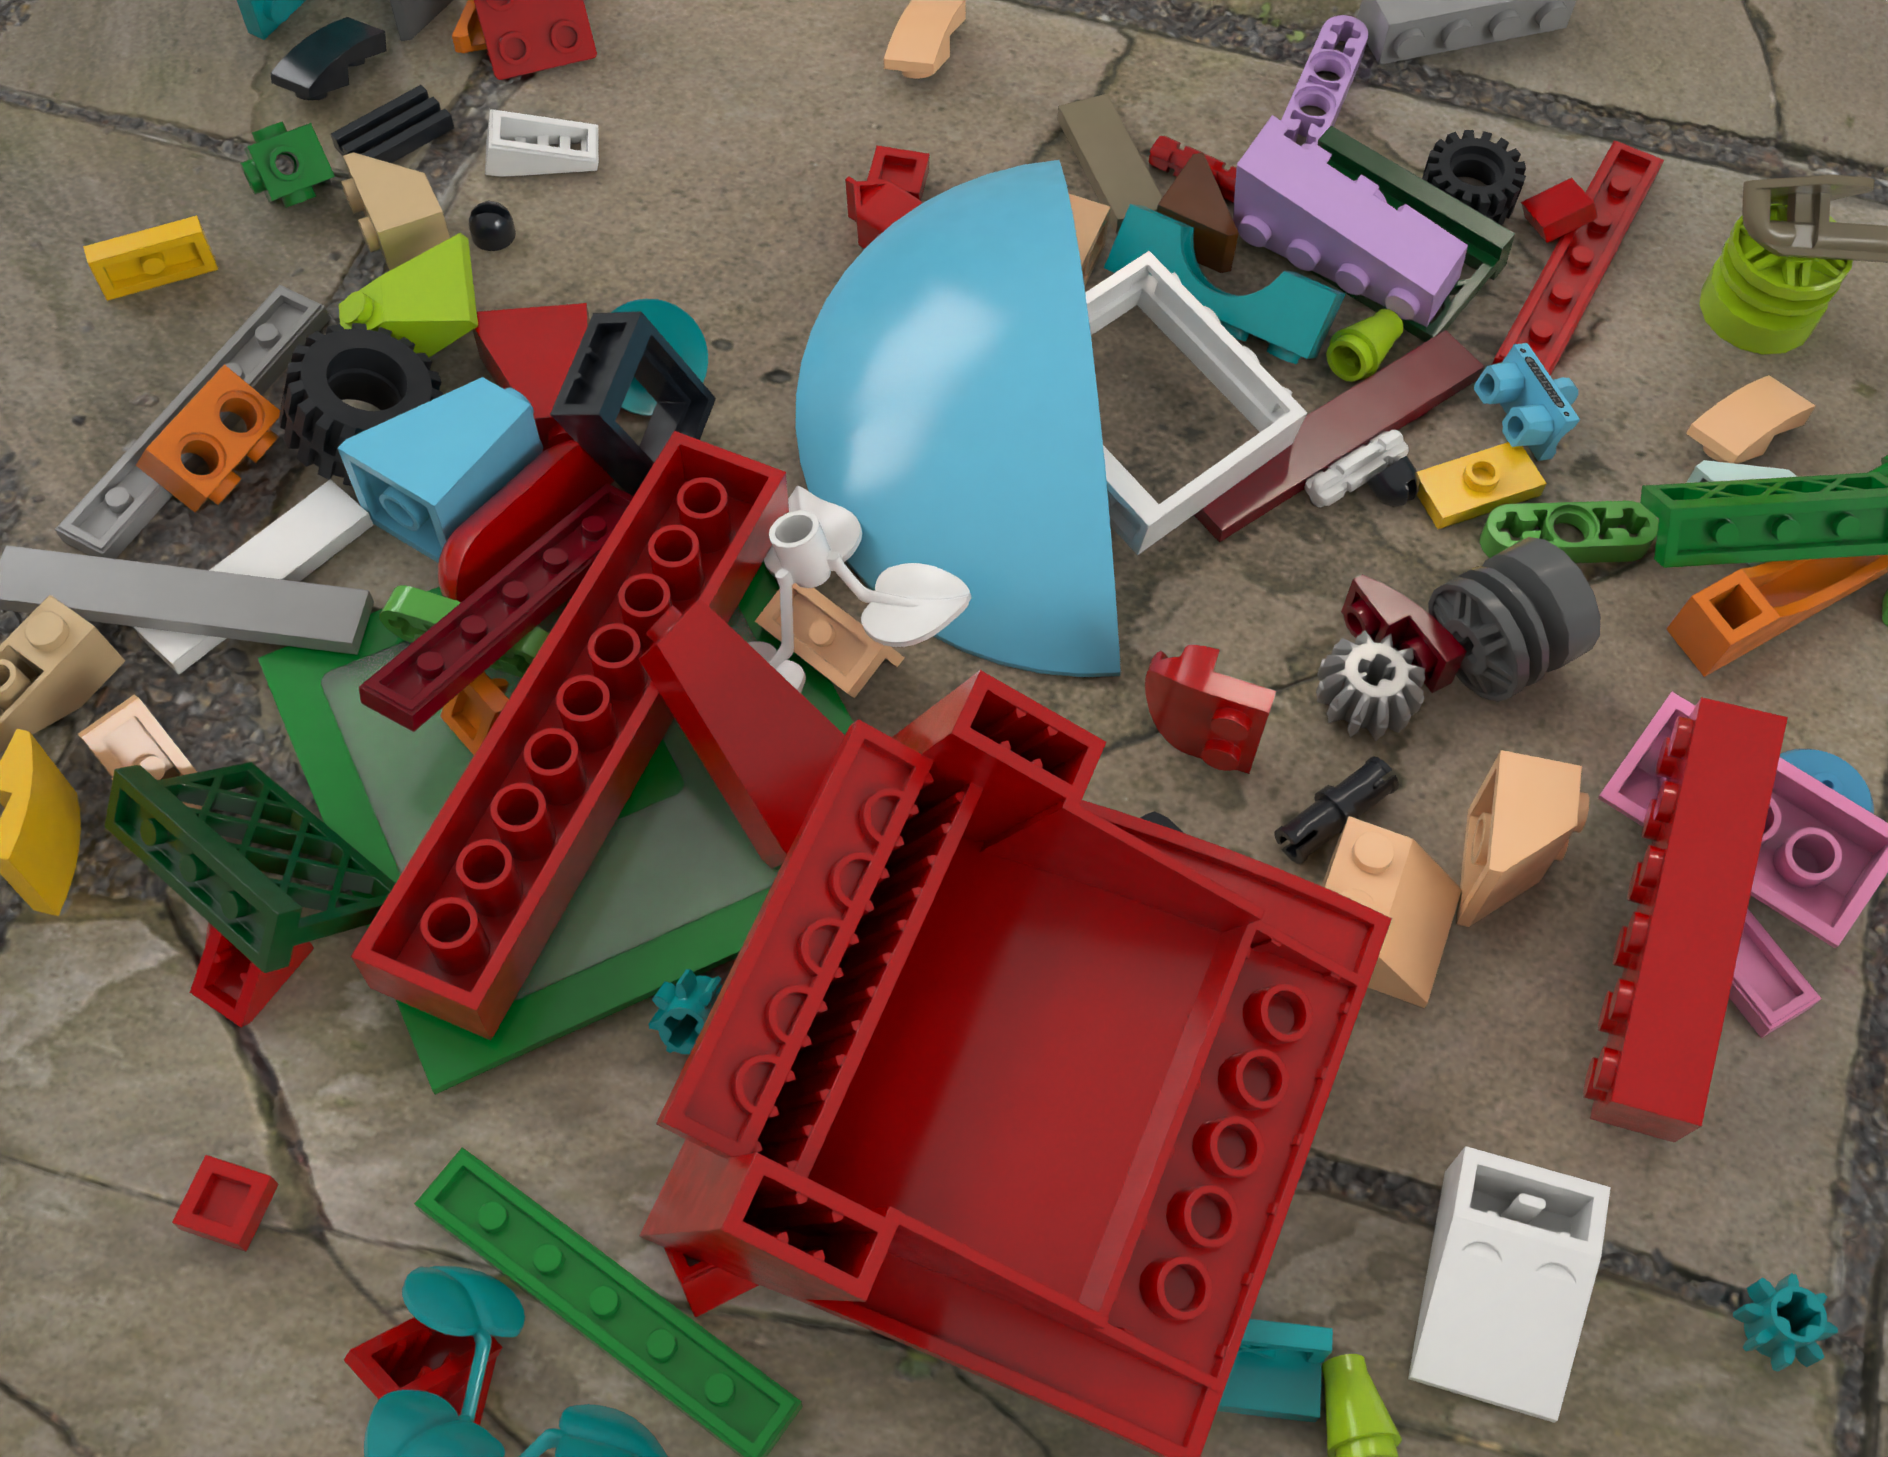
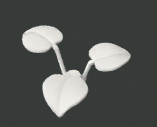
[748,486,972,693]

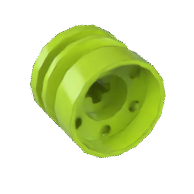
[1699,204,1853,355]

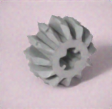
[1316,630,1425,741]

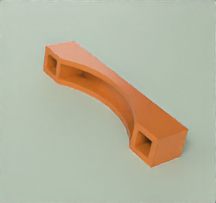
[1666,555,1888,677]

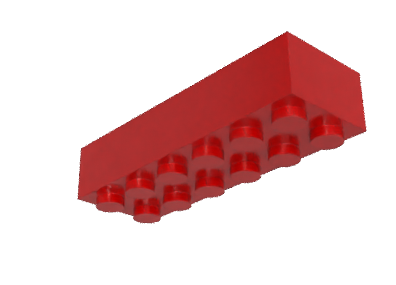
[1583,697,1788,1142]

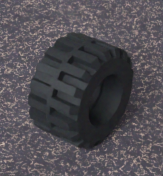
[279,323,443,486]

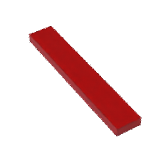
[1492,140,1664,376]

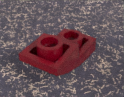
[1341,574,1467,693]

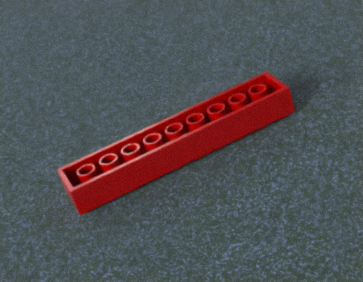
[351,431,789,1040]

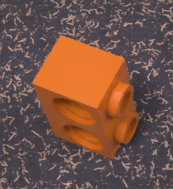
[136,364,280,513]

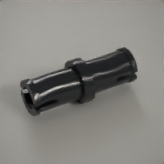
[1274,756,1399,864]

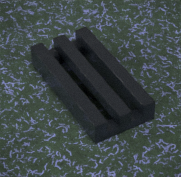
[330,85,454,163]

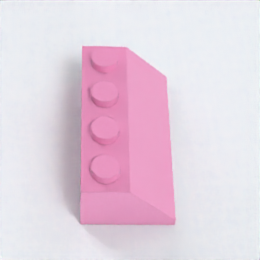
[1598,692,1888,948]

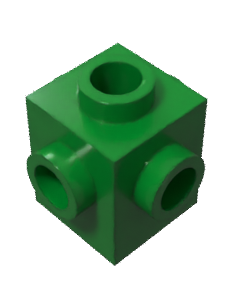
[240,121,335,208]

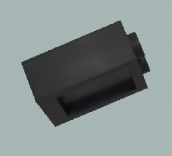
[550,311,716,496]

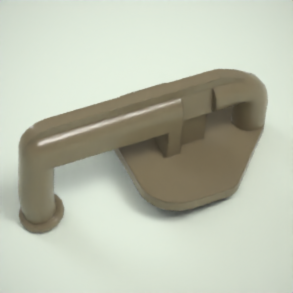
[1742,166,1888,263]

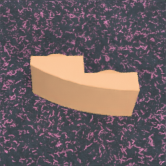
[884,0,966,79]
[1686,375,1815,464]

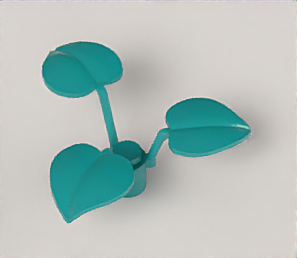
[364,1266,668,1457]

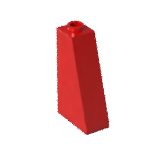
[639,598,845,868]

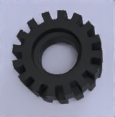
[1422,130,1526,225]

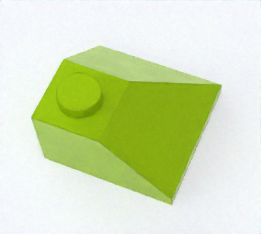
[338,233,478,357]

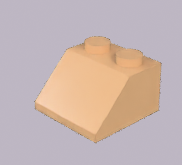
[1456,750,1589,927]
[1322,816,1462,1008]

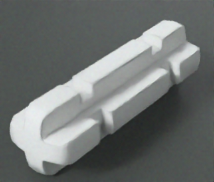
[1305,430,1409,507]

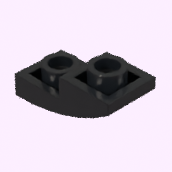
[271,17,387,100]

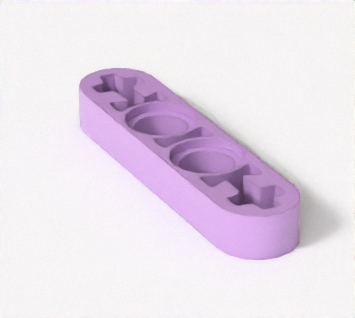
[1281,15,1368,150]

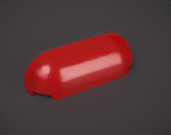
[438,440,614,602]

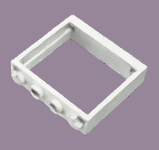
[1085,251,1307,555]

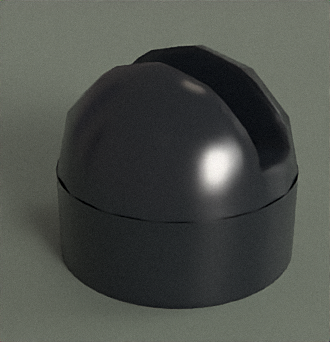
[469,200,516,251]
[1367,456,1420,507]

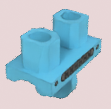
[1474,343,1580,461]

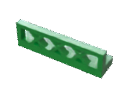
[1640,472,1888,568]

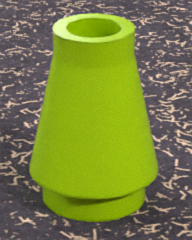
[1326,309,1403,382]
[1321,1354,1402,1457]

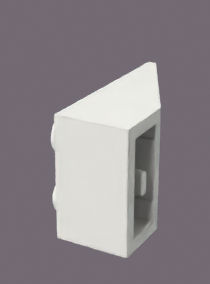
[1408,1146,1611,1423]

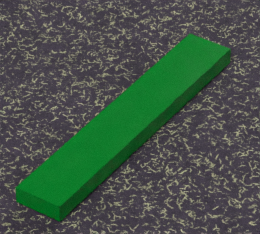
[414,1147,803,1457]

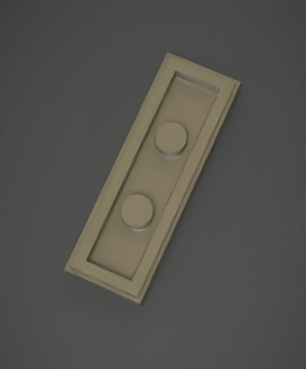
[1057,94,1163,233]

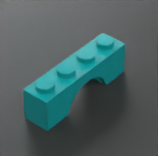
[1104,204,1346,364]

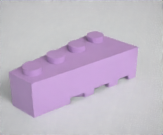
[1233,115,1468,327]

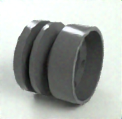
[1428,537,1601,702]

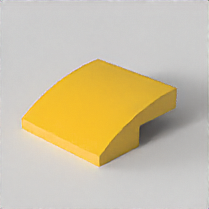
[0,729,81,916]

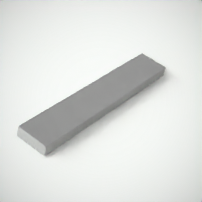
[55,285,330,559]
[0,545,374,655]

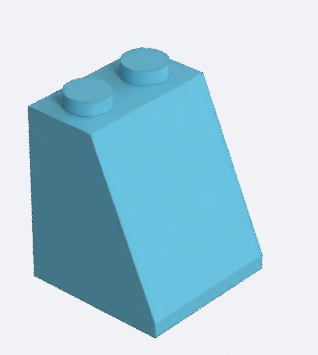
[337,377,543,563]

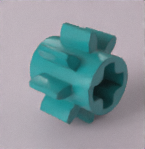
[648,969,723,1054]
[1733,1273,1838,1372]

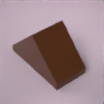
[1157,153,1239,273]

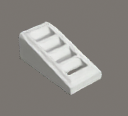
[485,109,599,177]

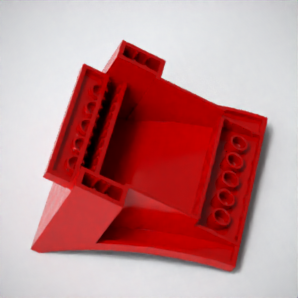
[639,670,1392,1457]

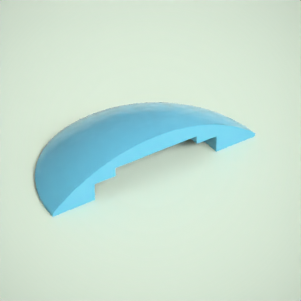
[795,160,1121,677]

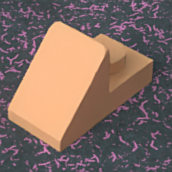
[78,695,203,810]

